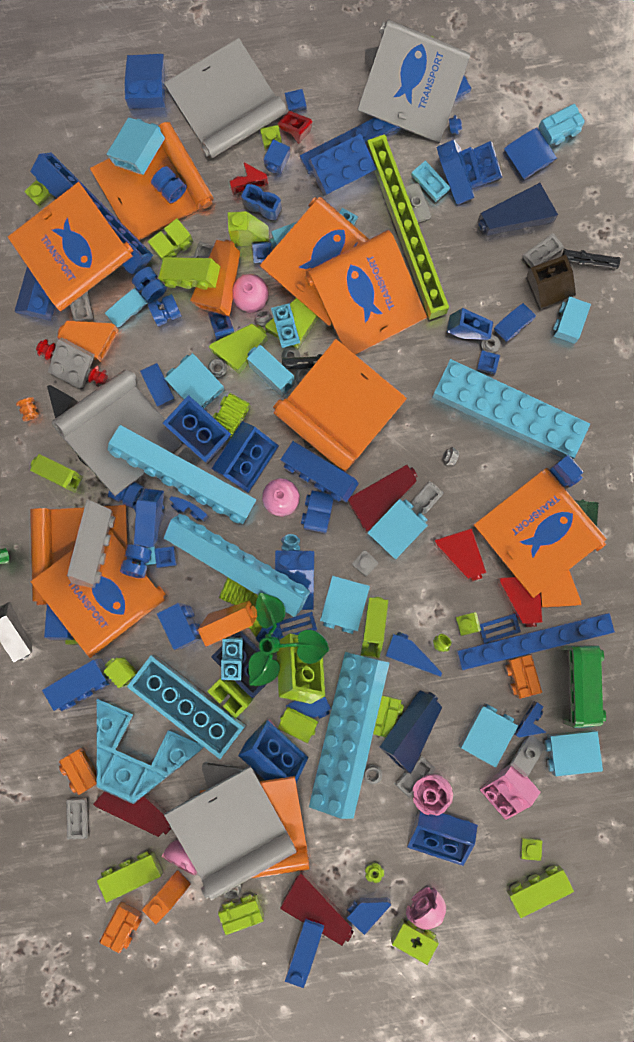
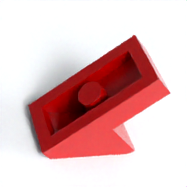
[277,111,313,144]
[229,162,268,195]

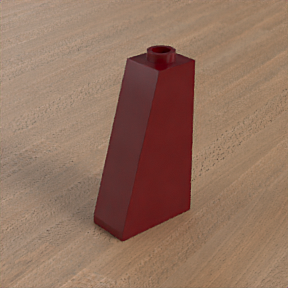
[347,464,418,533]
[93,791,172,837]
[280,871,354,946]

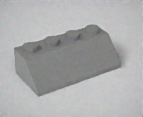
[67,500,115,588]

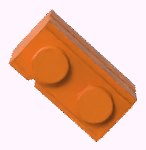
[505,654,542,699]
[59,747,97,795]
[99,902,142,953]

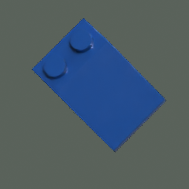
[125,54,166,109]
[275,550,315,610]

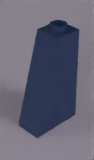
[478,183,558,236]
[380,690,442,774]

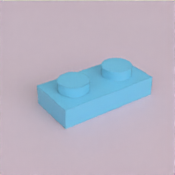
[411,160,450,202]

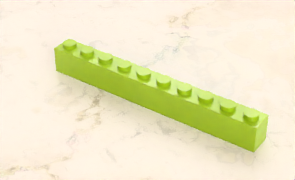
[367,134,449,320]

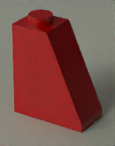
[433,528,486,581]
[497,577,542,627]

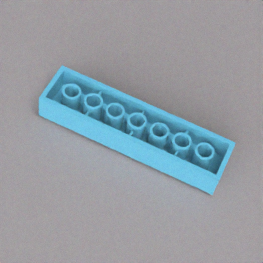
[432,359,590,459]
[309,652,389,819]

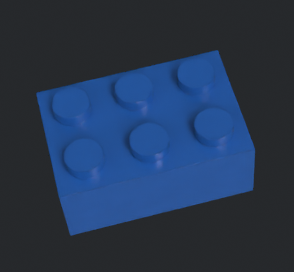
[307,134,376,196]
[157,603,202,650]
[42,658,111,712]

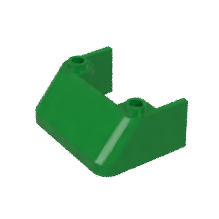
[561,645,606,728]

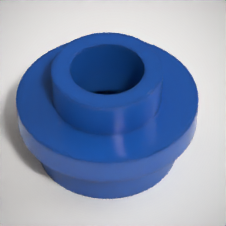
[449,115,462,135]

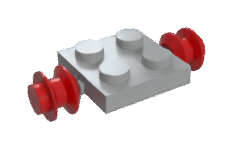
[36,338,108,389]

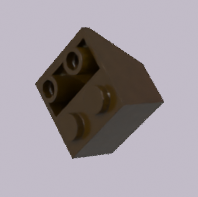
[527,255,576,309]

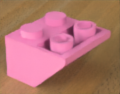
[480,765,541,820]

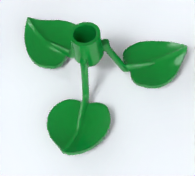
[248,593,329,686]

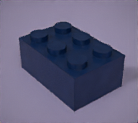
[211,630,267,699]

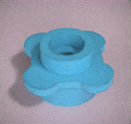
[281,534,300,551]

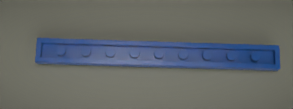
[300,75,471,174]

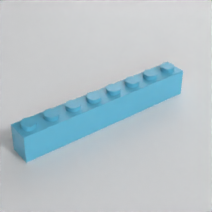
[108,425,257,524]
[164,514,310,617]

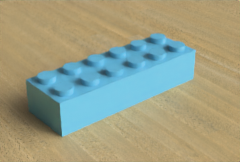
[127,655,246,759]

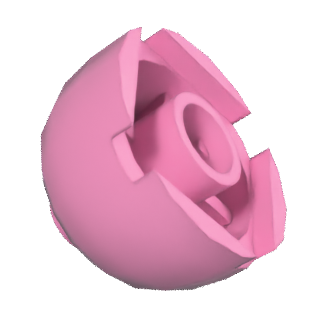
[233,274,269,313]
[262,478,300,517]
[412,774,453,816]
[162,840,197,876]
[406,887,446,930]

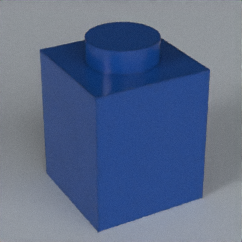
[264,140,291,174]

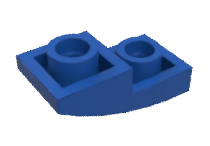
[494,303,536,342]
[140,363,174,407]
[169,496,209,522]

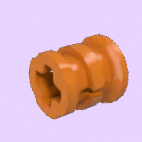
[16,397,39,421]

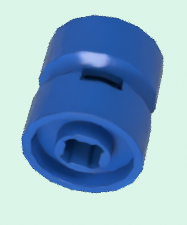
[151,166,187,203]
[132,267,167,303]
[148,294,182,327]
[108,482,144,509]
[120,544,152,578]

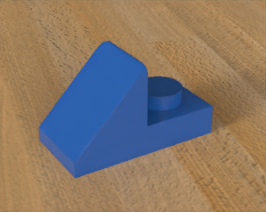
[208,312,234,341]
[514,701,546,738]

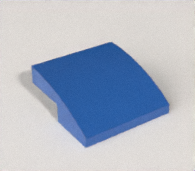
[504,127,557,180]
[462,141,503,188]

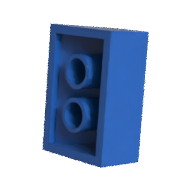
[14,266,55,321]
[163,395,231,463]
[211,421,279,493]
[238,720,309,783]
[407,810,478,866]

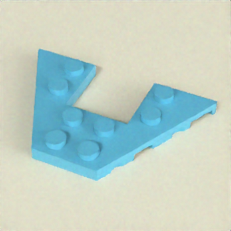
[96,699,203,804]

